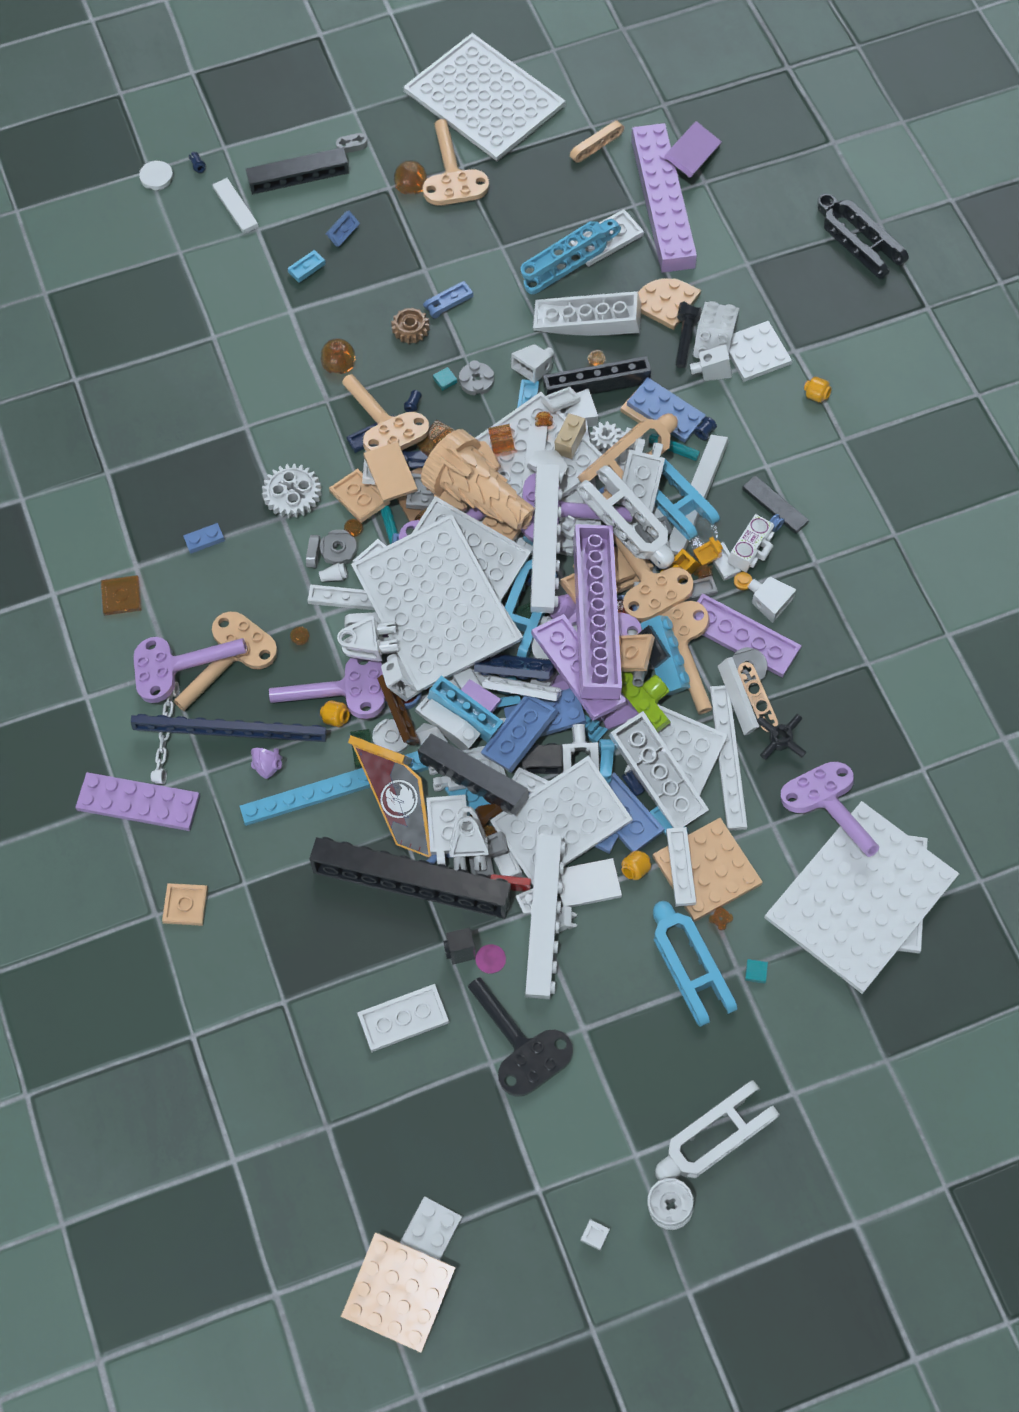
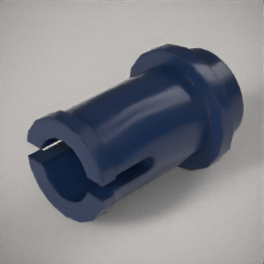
[189,152,206,173]
[404,390,422,412]
[621,770,644,796]

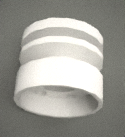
[648,1178,693,1230]

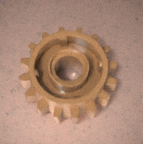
[391,308,430,344]

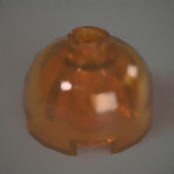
[394,160,427,195]
[321,338,356,374]

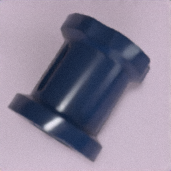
[694,417,717,441]

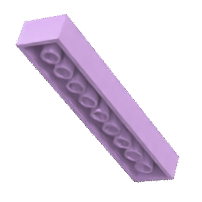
[631,123,697,273]
[573,524,622,699]

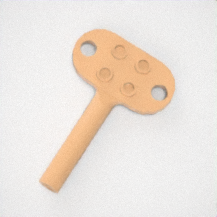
[423,119,489,205]
[343,374,429,452]
[613,533,694,622]
[637,601,712,714]
[173,611,278,711]

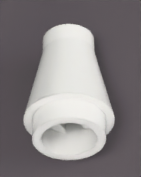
[319,562,348,582]

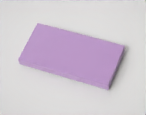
[664,121,722,178]

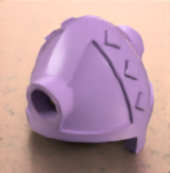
[549,594,576,619]
[251,748,283,779]

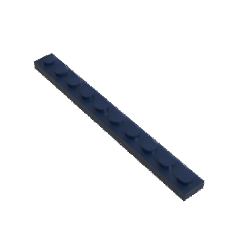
[131,714,326,742]

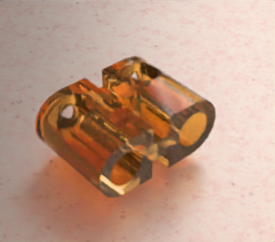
[488,424,515,454]

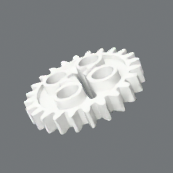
[262,464,321,518]

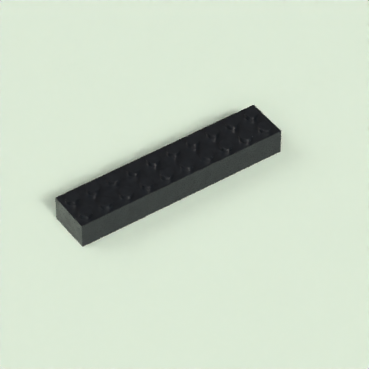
[309,837,511,919]

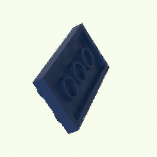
[474,654,556,681]

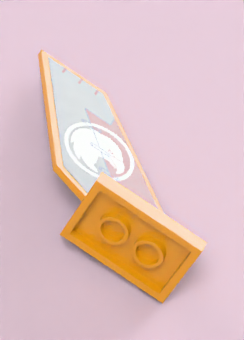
[348,736,431,857]

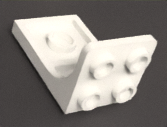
[693,301,739,358]

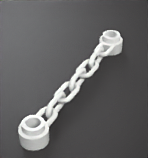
[151,682,180,784]

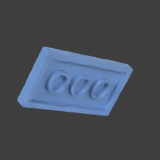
[627,377,706,443]
[504,688,587,737]
[480,695,558,773]
[609,772,664,852]

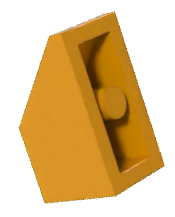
[661,549,701,583]

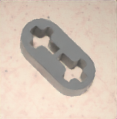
[336,133,367,154]
[306,535,321,568]

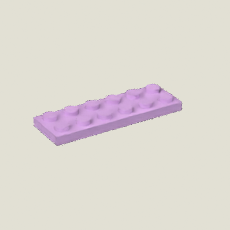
[694,593,801,678]
[531,614,626,721]
[75,772,200,831]

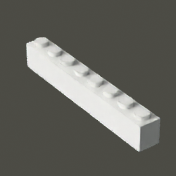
[530,464,562,613]
[525,834,565,999]

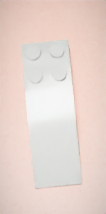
[533,291,641,336]
[609,711,709,828]

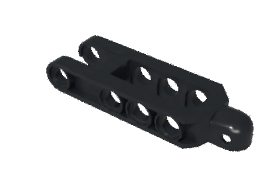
[817,194,909,279]

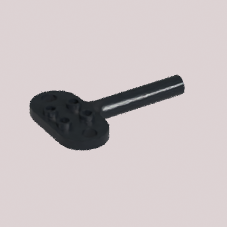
[468,977,573,1097]

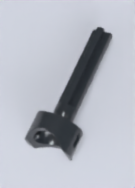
[675,301,702,368]

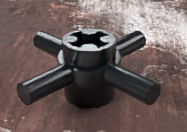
[757,714,806,760]

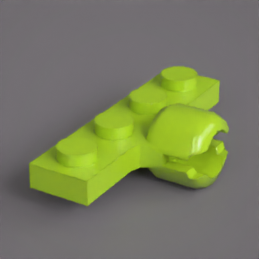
[621,672,671,732]

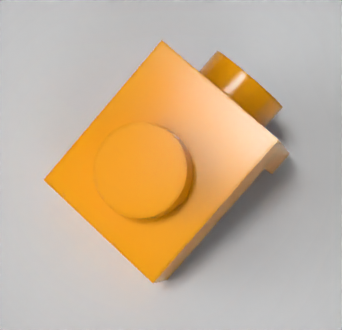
[693,536,723,568]

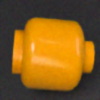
[804,376,832,403]
[320,701,350,727]
[621,850,651,880]

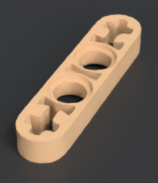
[570,121,624,163]
[738,662,779,732]

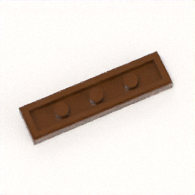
[377,675,419,746]

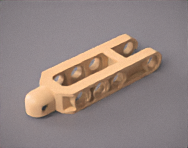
[577,413,678,500]

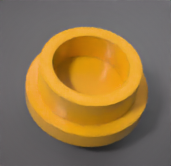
[734,572,753,590]

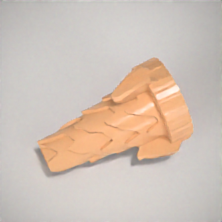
[421,429,535,530]

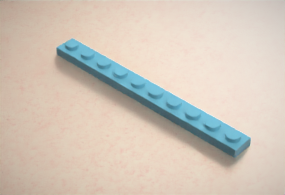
[240,751,429,826]

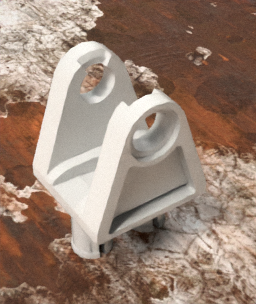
[337,616,399,662]
[562,724,599,772]
[450,806,488,871]

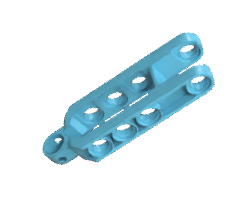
[521,219,621,294]
[642,452,720,541]
[505,559,557,657]
[653,901,737,1027]

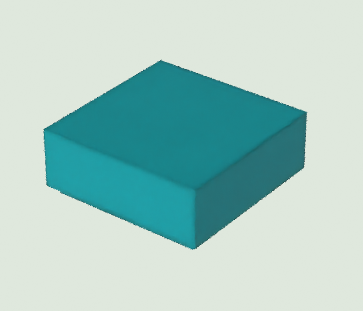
[433,367,457,391]
[745,959,768,983]

